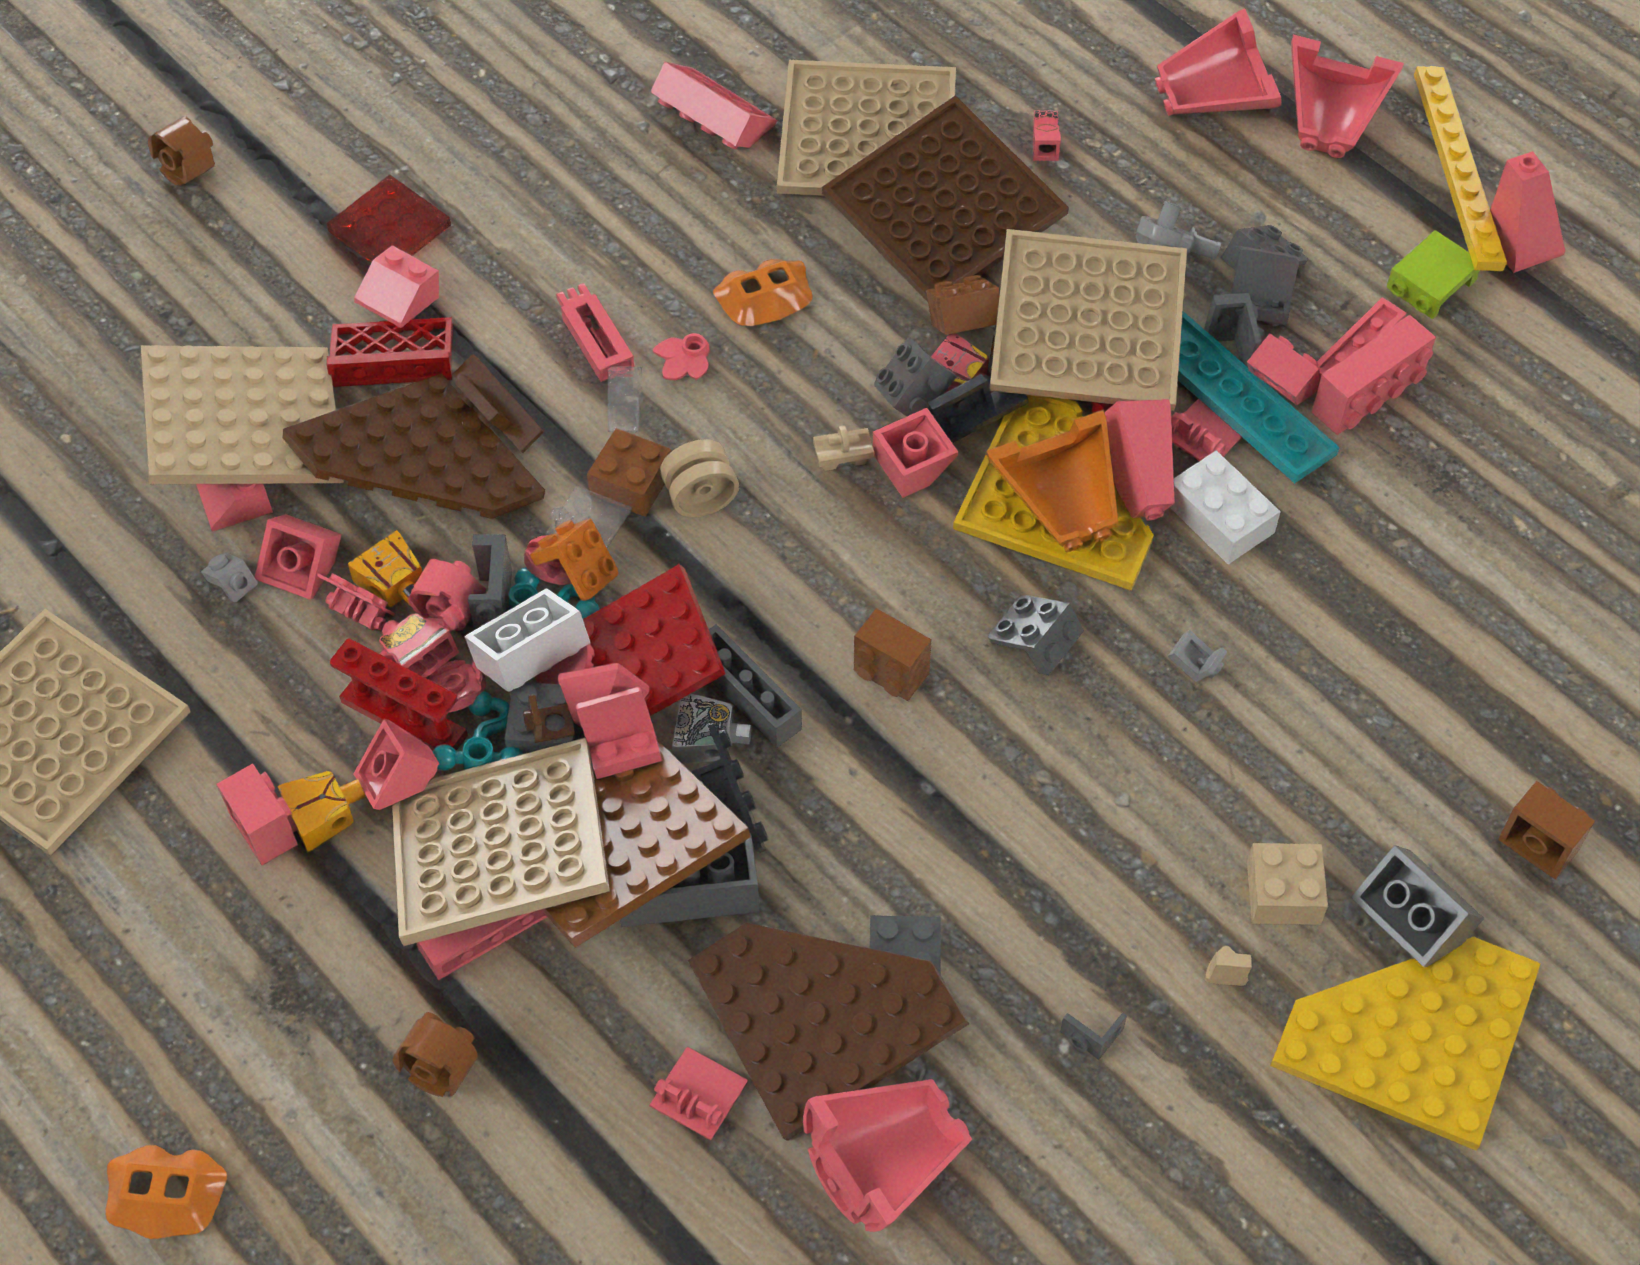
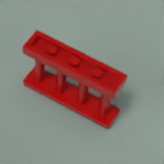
[330,638,468,751]

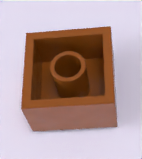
[926,275,1000,335]
[587,428,672,517]
[854,608,932,701]
[1498,781,1595,880]

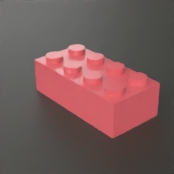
[1312,315,1436,435]

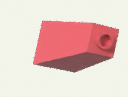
[1490,151,1565,273]
[1104,399,1174,520]

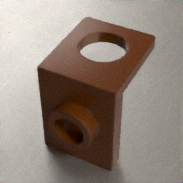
[523,694,575,743]

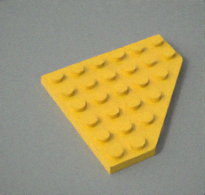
[953,394,1154,591]
[1270,937,1541,1151]

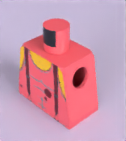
[931,333,993,393]

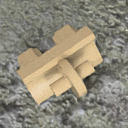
[813,425,874,471]

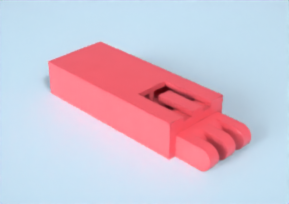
[556,283,635,382]

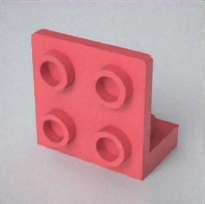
[576,687,662,779]

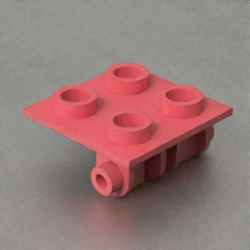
[1171,399,1242,461]
[317,573,395,631]
[649,1047,748,1140]

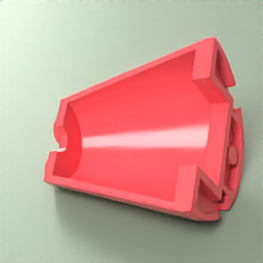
[1155,8,1282,116]
[1291,34,1404,158]
[803,1079,972,1232]

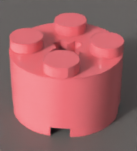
[408,559,486,631]

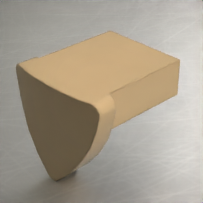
[1204,946,1252,986]

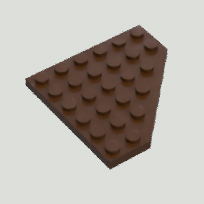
[282,373,545,519]
[688,923,969,1141]

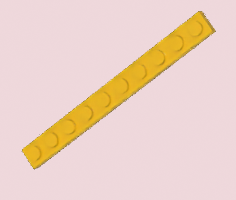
[1414,66,1507,271]

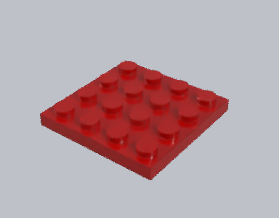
[583,564,726,716]

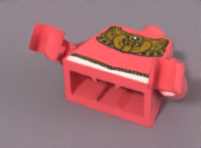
[379,604,467,678]

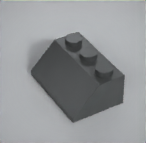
[1351,845,1484,967]

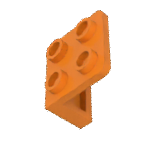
[530,518,618,601]

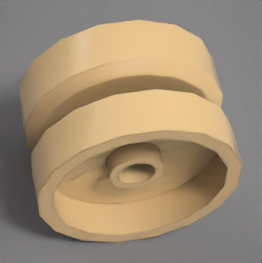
[660,439,739,517]

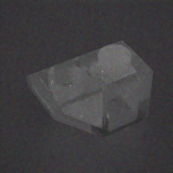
[608,366,642,432]

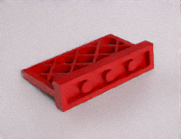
[326,317,453,387]

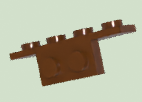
[452,354,544,453]

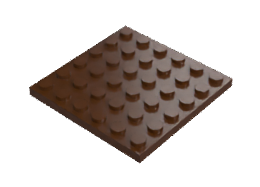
[822,95,1069,302]

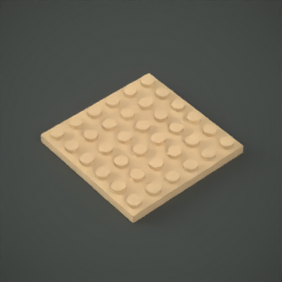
[777,60,956,196]
[990,229,1187,411]
[141,345,344,484]
[0,609,190,856]
[392,738,610,946]

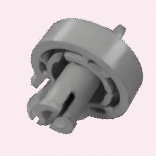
[1136,201,1221,260]

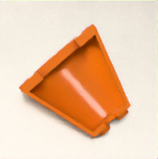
[986,410,1118,553]

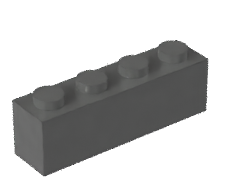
[709,624,802,748]

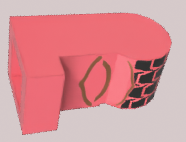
[1033,110,1061,161]

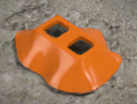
[713,259,813,326]
[105,1145,227,1239]

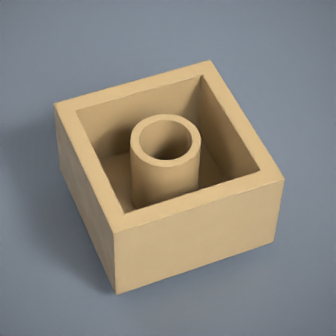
[1247,843,1328,925]

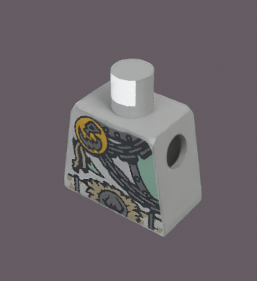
[672,694,751,763]

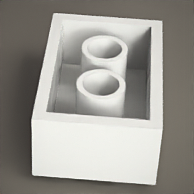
[1170,450,1281,565]
[465,588,591,692]

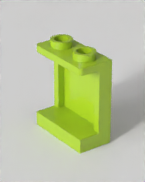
[1387,230,1480,319]

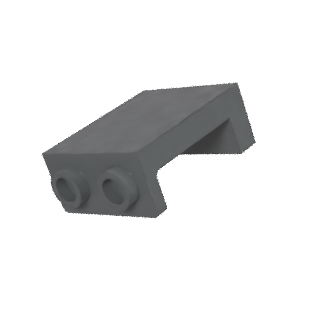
[468,534,512,630]

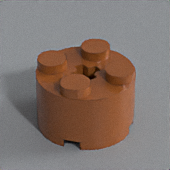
[148,116,215,186]
[393,1012,478,1097]

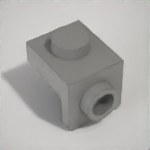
[201,552,258,602]
[1168,630,1227,682]

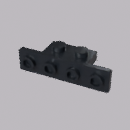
[928,374,1029,444]
[692,722,769,853]

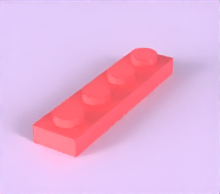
[1317,297,1407,378]

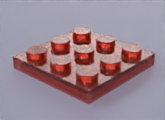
[326,174,451,263]

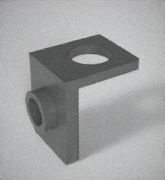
[1060,1013,1127,1060]

